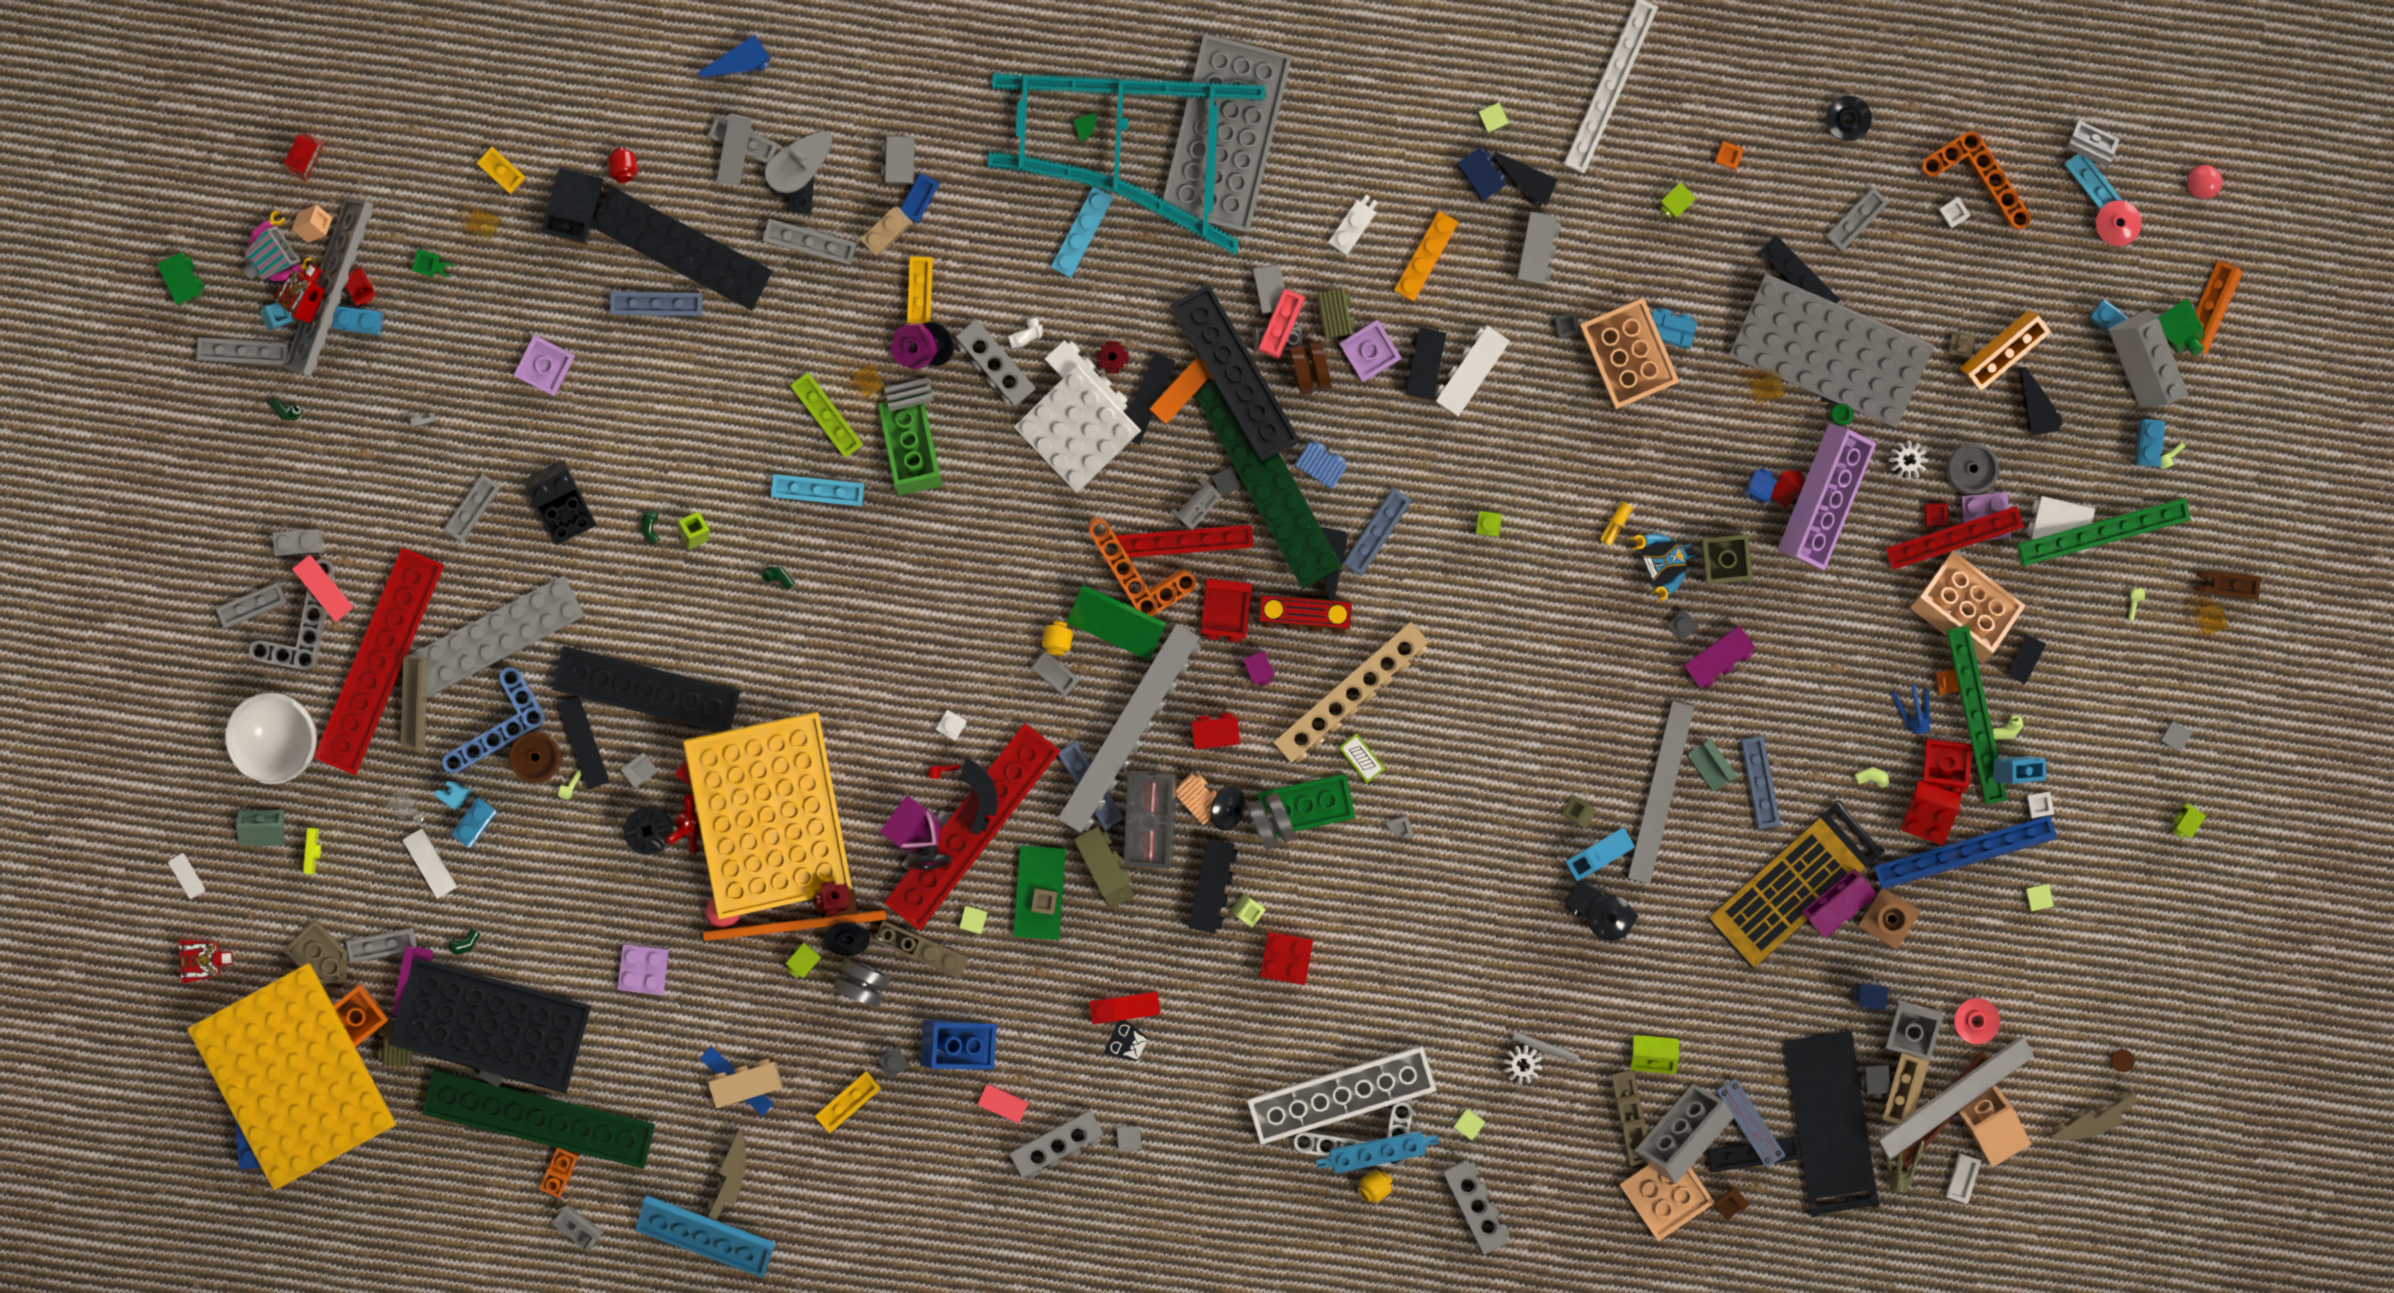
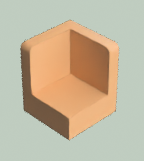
[292,204,332,243]

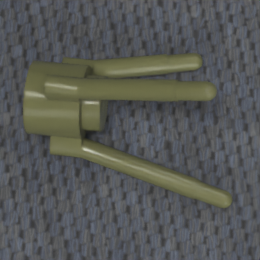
[1886,1139,1925,1192]

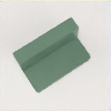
[1688,739,1737,791]
[236,810,285,846]

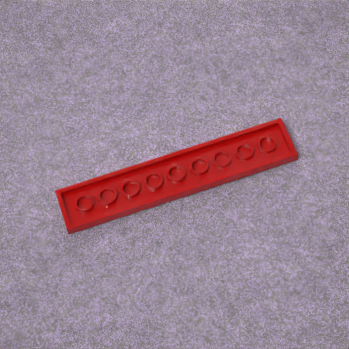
[313,547,445,776]
[884,723,1061,931]

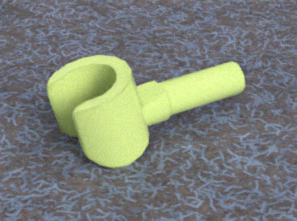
[2161,442,2186,470]
[2128,588,2145,620]
[558,770,582,799]

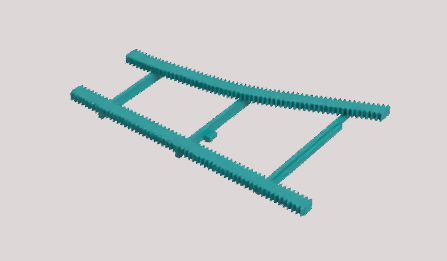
[988,72,1266,256]

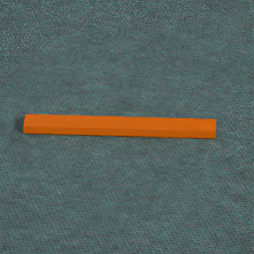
[703,910,887,941]

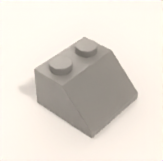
[1886,1000,1943,1061]

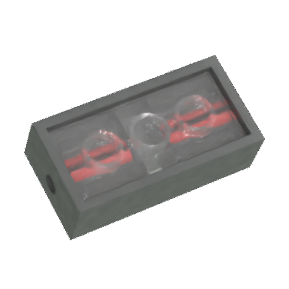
[1124,770,1177,869]

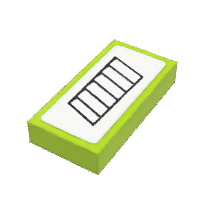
[1339,733,1385,783]

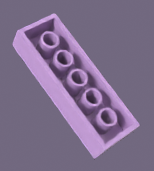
[1777,423,1877,570]

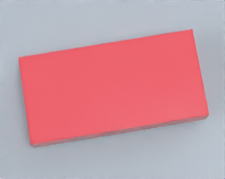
[978,1084,1029,1123]

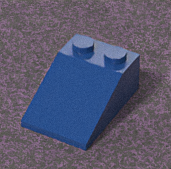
[920,1020,997,1070]

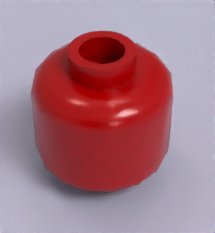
[607,148,638,183]

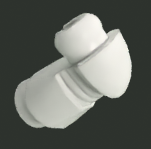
[1008,318,1043,349]

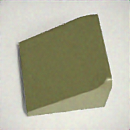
[1562,795,1596,828]

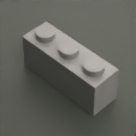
[1516,212,1561,286]

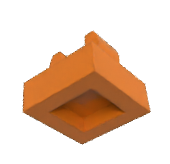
[1935,669,1959,695]

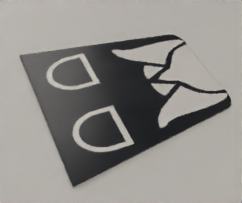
[1103,1020,1148,1061]

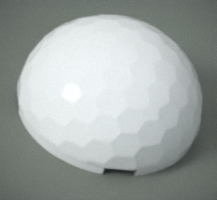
[225,693,317,784]

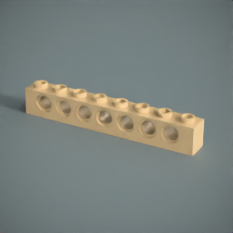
[1273,622,1429,763]

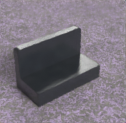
[2004,633,2046,685]

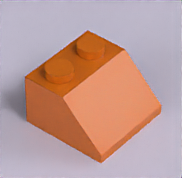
[334,984,388,1047]

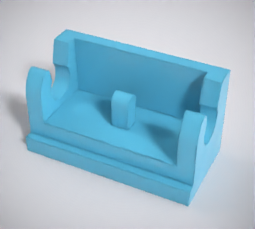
[434,781,473,810]

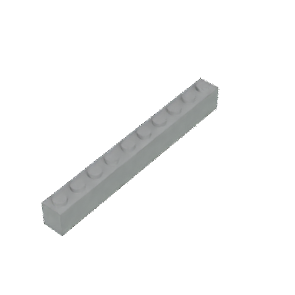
[1058,623,1201,833]

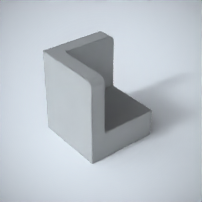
[621,753,658,788]

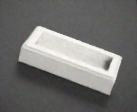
[1945,1153,1982,1204]

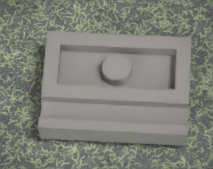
[2067,120,2120,167]

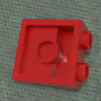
[1921,739,1972,795]

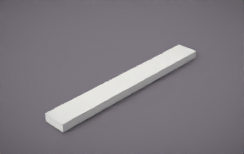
[1563,0,1658,174]

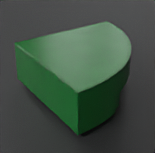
[1073,113,1096,142]

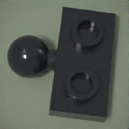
[770,175,815,215]

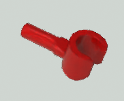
[928,764,960,779]

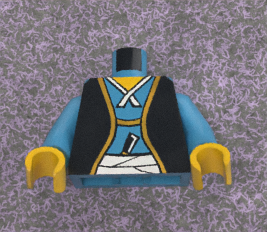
[1630,533,1696,603]

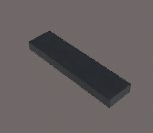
[1127,352,1176,445]
[558,697,610,790]
[1707,1136,1801,1173]

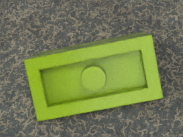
[1631,1035,1679,1075]

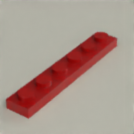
[1886,506,2024,570]
[1116,525,1254,558]

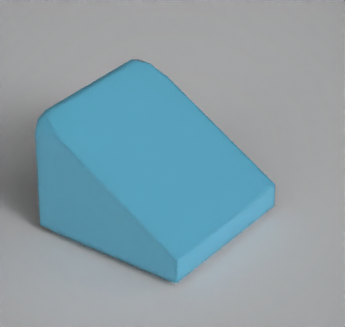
[260,302,294,331]

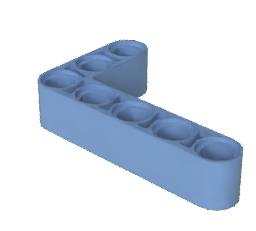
[442,667,545,773]

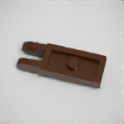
[2194,571,2261,600]

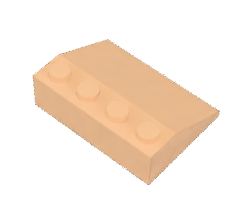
[1580,298,1679,410]
[1910,550,2026,664]

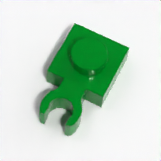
[411,249,454,278]

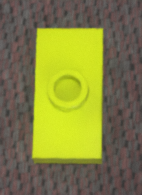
[303,828,321,874]

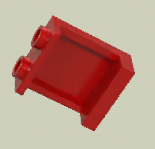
[1201,579,1252,643]

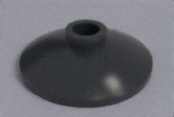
[1826,96,1872,141]
[913,321,954,366]
[1211,785,1245,831]
[1587,895,1633,941]
[824,922,870,956]

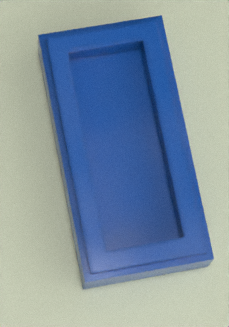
[900,173,940,224]

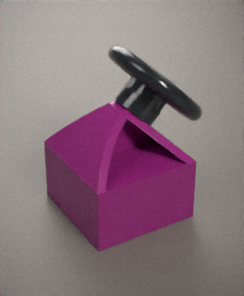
[880,795,953,870]

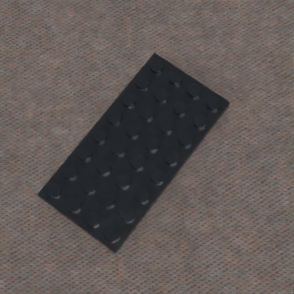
[389,957,592,1094]

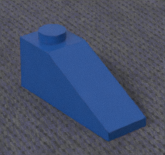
[698,35,771,79]
[1742,468,1776,505]

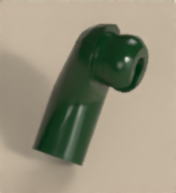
[269,397,302,421]
[640,510,660,546]
[761,567,796,590]
[448,928,481,955]

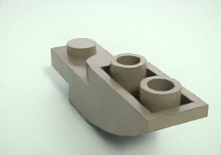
[874,921,969,979]
[2049,1092,2139,1141]
[706,1130,746,1221]

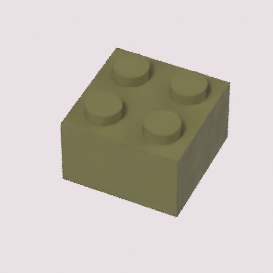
[1701,534,1753,585]

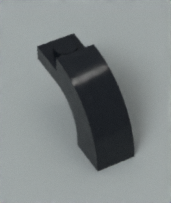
[959,758,998,835]

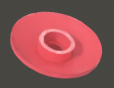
[2096,201,2142,246]
[1954,998,2000,1044]

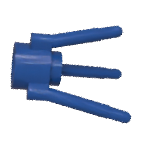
[1891,683,1932,735]

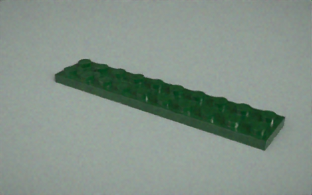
[1194,380,1342,589]
[422,1070,656,1169]

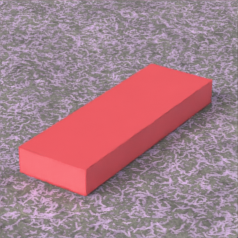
[1258,289,1305,359]
[292,555,354,622]

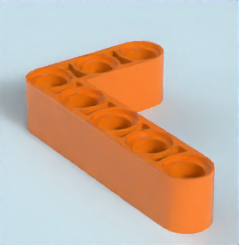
[1920,131,2031,231]
[1087,517,1196,616]

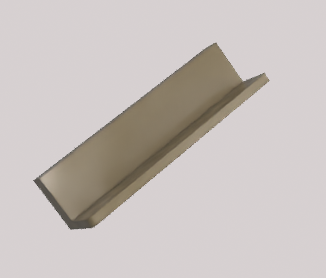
[401,656,428,752]

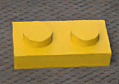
[477,147,526,194]

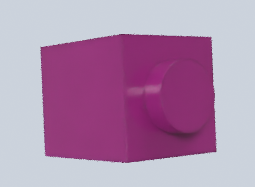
[1243,651,1275,687]

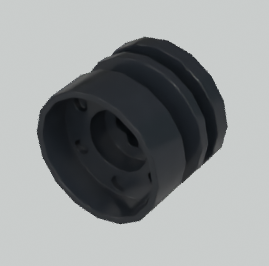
[623,807,674,855]

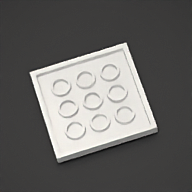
[1014,365,1141,493]

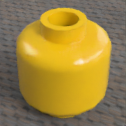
[1042,621,1073,656]
[1358,1169,1392,1203]

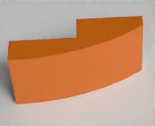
[539,1148,580,1199]

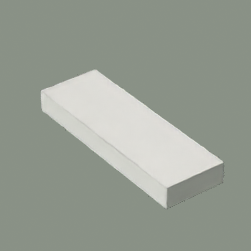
[403,828,457,899]

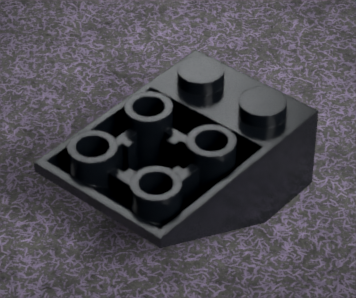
[541,168,604,245]
[523,459,597,545]

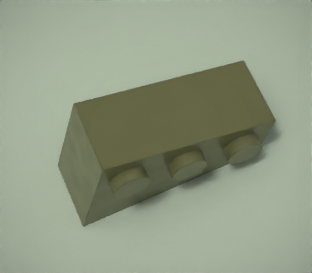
[1074,826,1135,909]

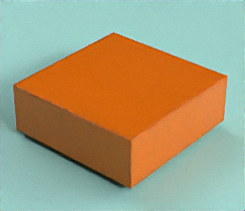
[1714,141,1744,171]

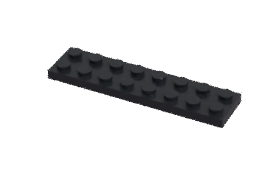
[592,186,773,312]
[1169,284,1300,463]
[552,646,741,732]

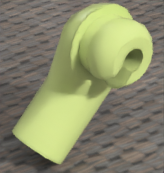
[1992,715,2023,740]
[1854,767,1889,788]

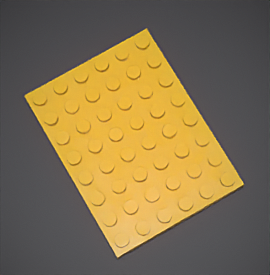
[683,712,852,919]
[187,963,397,1191]

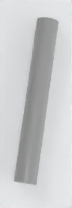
[1512,1032,1579,1063]

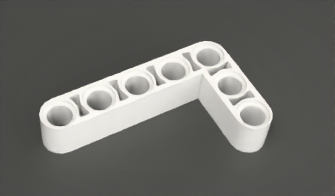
[1294,1101,1412,1168]

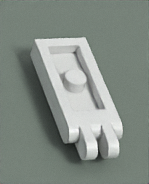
[1328,195,1378,256]

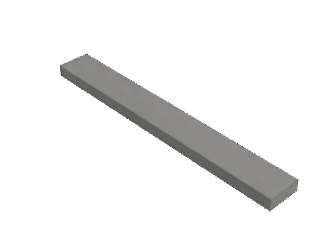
[1628,701,1695,884]
[1876,1036,2034,1159]

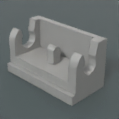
[1170,477,1222,530]
[552,1204,604,1252]

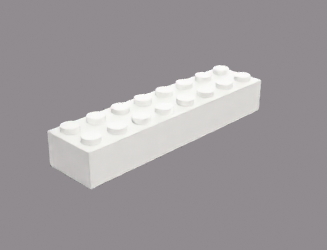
[1247,1046,1436,1145]

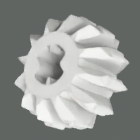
[1889,441,1928,480]
[1503,1045,1542,1084]

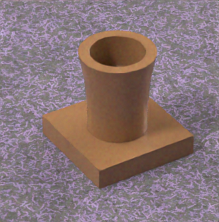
[1857,888,1921,950]

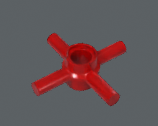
[665,794,701,853]

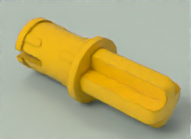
[1600,501,1634,546]

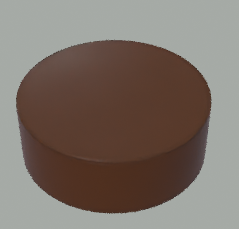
[2111,1049,2135,1072]

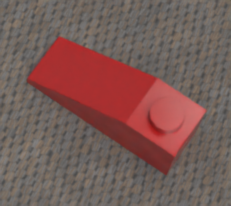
[1089,992,1160,1024]

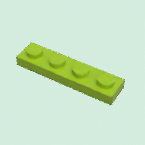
[790,372,864,459]

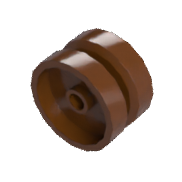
[1290,341,1332,396]
[510,732,563,782]

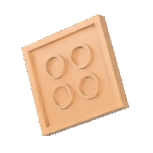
[1619,1164,1715,1242]

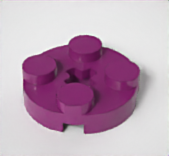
[891,323,937,370]

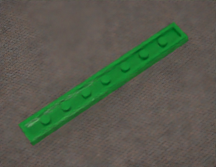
[2016,498,2191,566]
[1946,624,2008,805]

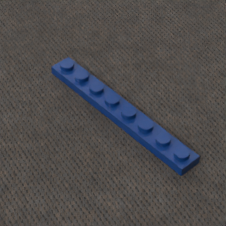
[1874,816,2057,890]

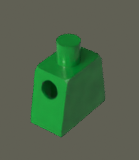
[2158,298,2205,356]

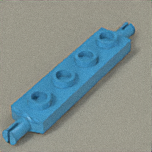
[1316,1131,1439,1174]

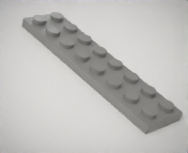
[283,197,373,376]
[409,576,585,698]

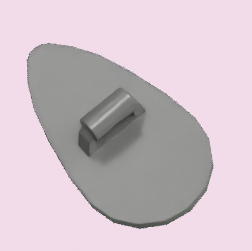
[765,131,832,193]

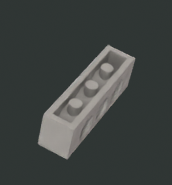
[956,319,1036,407]
[1010,1109,1104,1179]
[1443,1159,1510,1255]

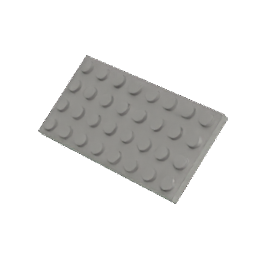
[1163,34,1292,233]
[1729,273,1934,428]

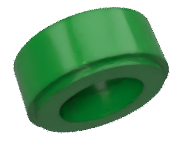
[1830,403,1854,426]

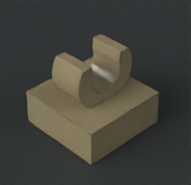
[1948,331,1975,358]
[1031,889,1058,915]

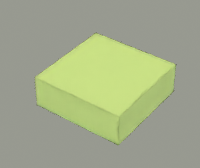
[1478,102,1509,133]
[2026,884,2054,911]
[959,906,988,934]
[1453,1109,1485,1140]

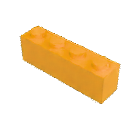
[1960,309,2051,391]

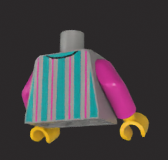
[243,211,313,281]

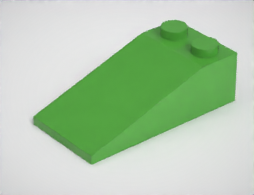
[878,394,943,496]

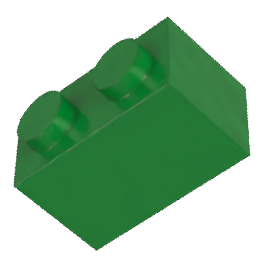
[157,252,205,306]

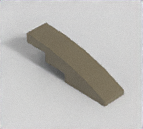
[1611,1070,1648,1167]

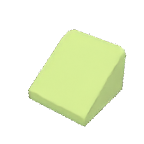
[1230,894,1266,928]

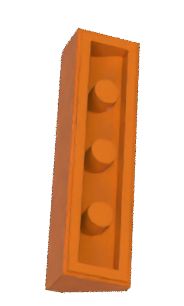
[2195,261,2243,355]

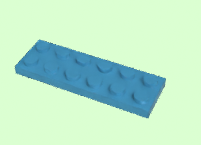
[635,1196,775,1278]

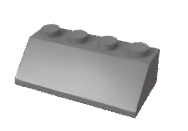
[2108,309,2188,407]
[1635,1084,1734,1184]

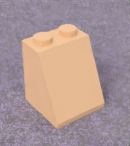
[1958,1085,2031,1168]

